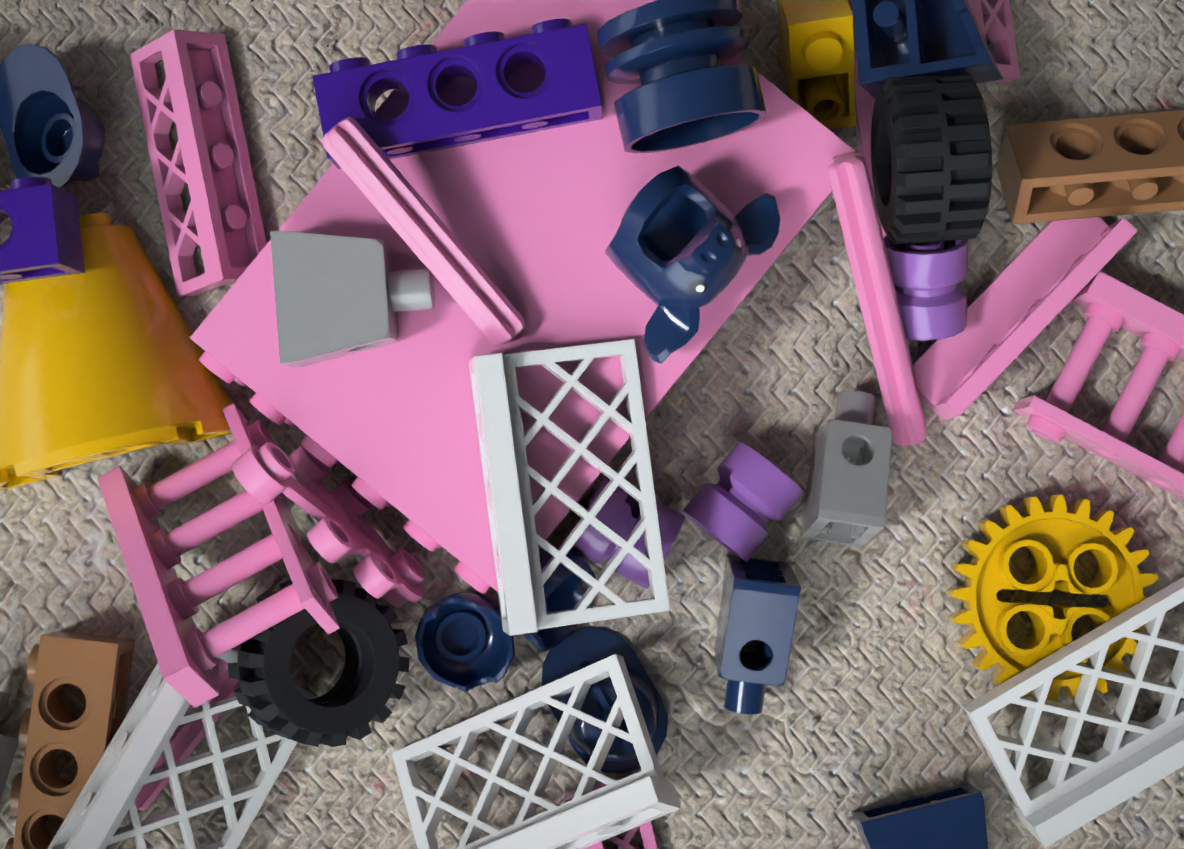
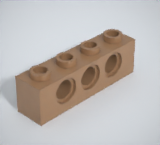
[997,110,1184,224]
[5,631,135,849]

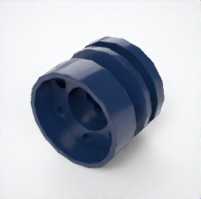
[597,0,767,154]

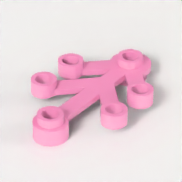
[232,441,426,608]

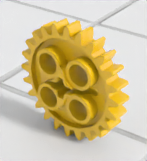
[946,494,1159,702]

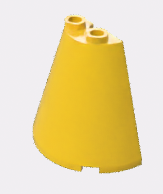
[0,213,233,491]

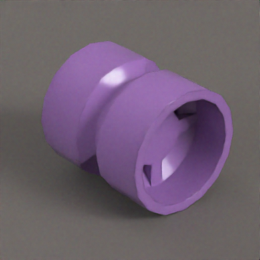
[884,235,968,341]
[683,441,803,563]
[571,476,686,589]

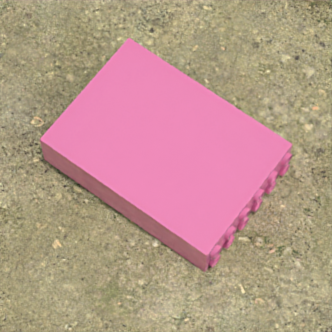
[190,0,856,594]

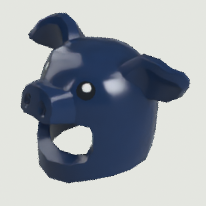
[605,165,780,364]

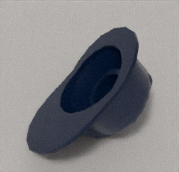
[0,44,105,189]
[541,627,668,774]

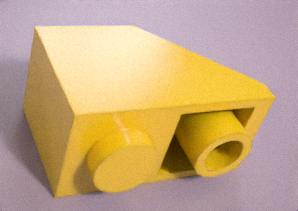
[777,0,856,129]

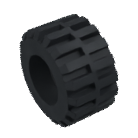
[871,73,992,245]
[228,579,410,747]

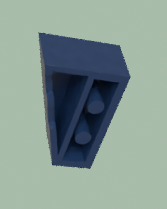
[852,0,1003,99]

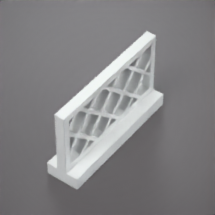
[469,339,670,636]
[963,577,1184,848]
[47,649,317,849]
[391,654,681,849]

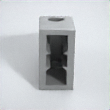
[270,230,435,367]
[800,391,892,548]

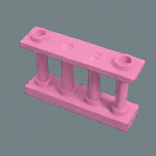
[1013,271,1184,500]
[97,403,340,708]

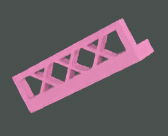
[130,29,267,298]
[912,217,1138,421]

